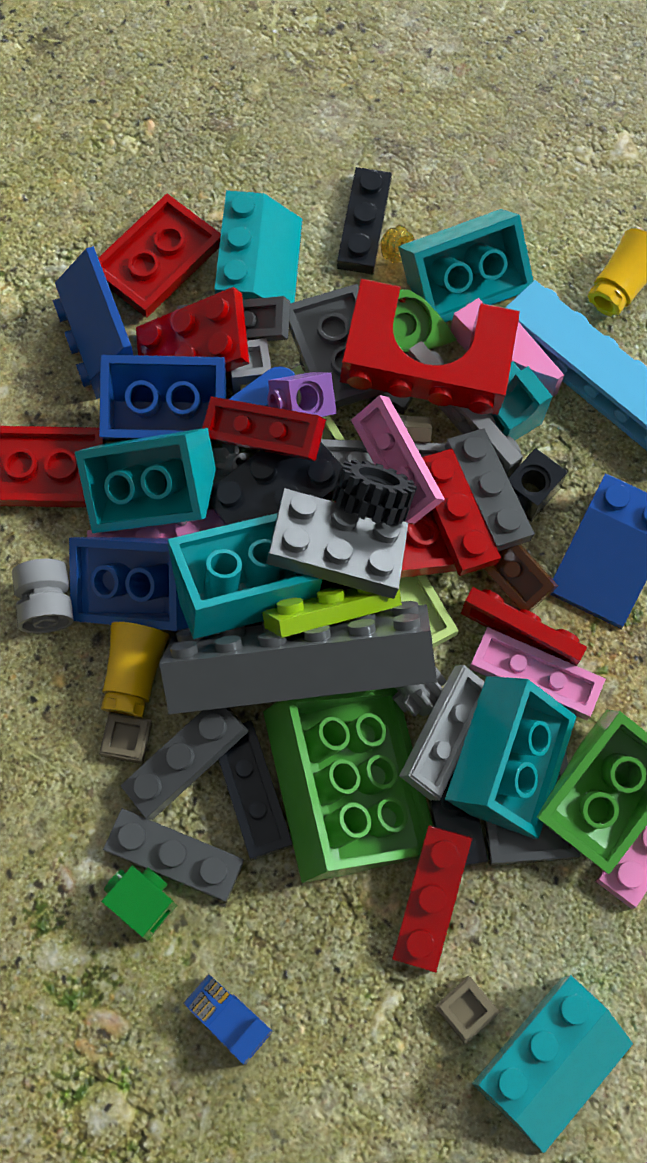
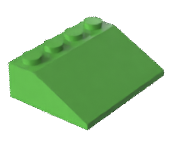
[263,687,433,883]

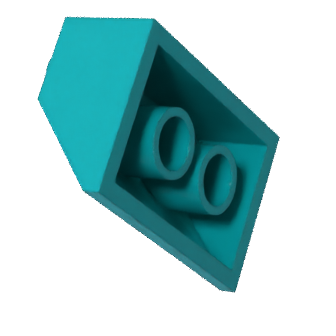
[214,190,302,303]
[398,209,534,322]
[75,428,216,533]
[167,513,322,639]
[445,676,577,839]
[471,975,633,1153]

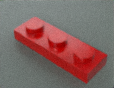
[203,396,326,461]
[422,448,501,576]
[461,587,587,666]
[392,825,472,973]

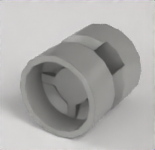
[12,559,74,634]

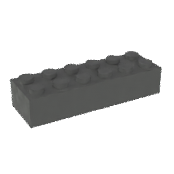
[160,601,437,714]

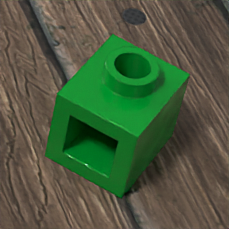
[101,866,178,941]

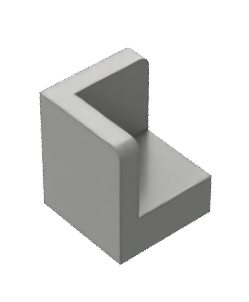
[230,338,271,396]

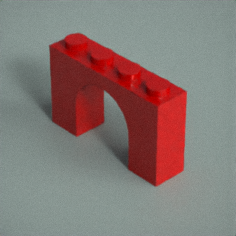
[340,279,520,415]

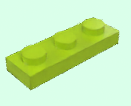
[262,588,402,638]

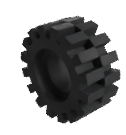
[332,460,417,525]

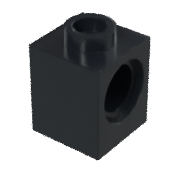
[508,448,568,522]

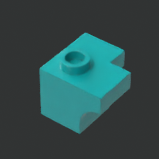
[492,361,553,440]

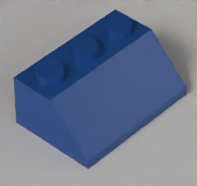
[53,246,134,399]
[99,355,227,444]

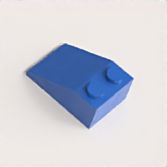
[550,473,647,629]
[69,537,189,631]

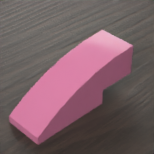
[451,298,564,396]

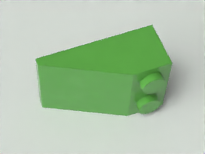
[537,709,647,874]

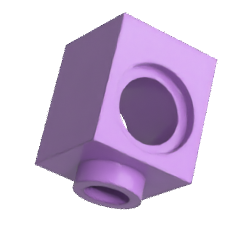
[267,372,337,417]

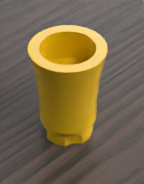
[588,228,647,317]
[101,622,169,718]

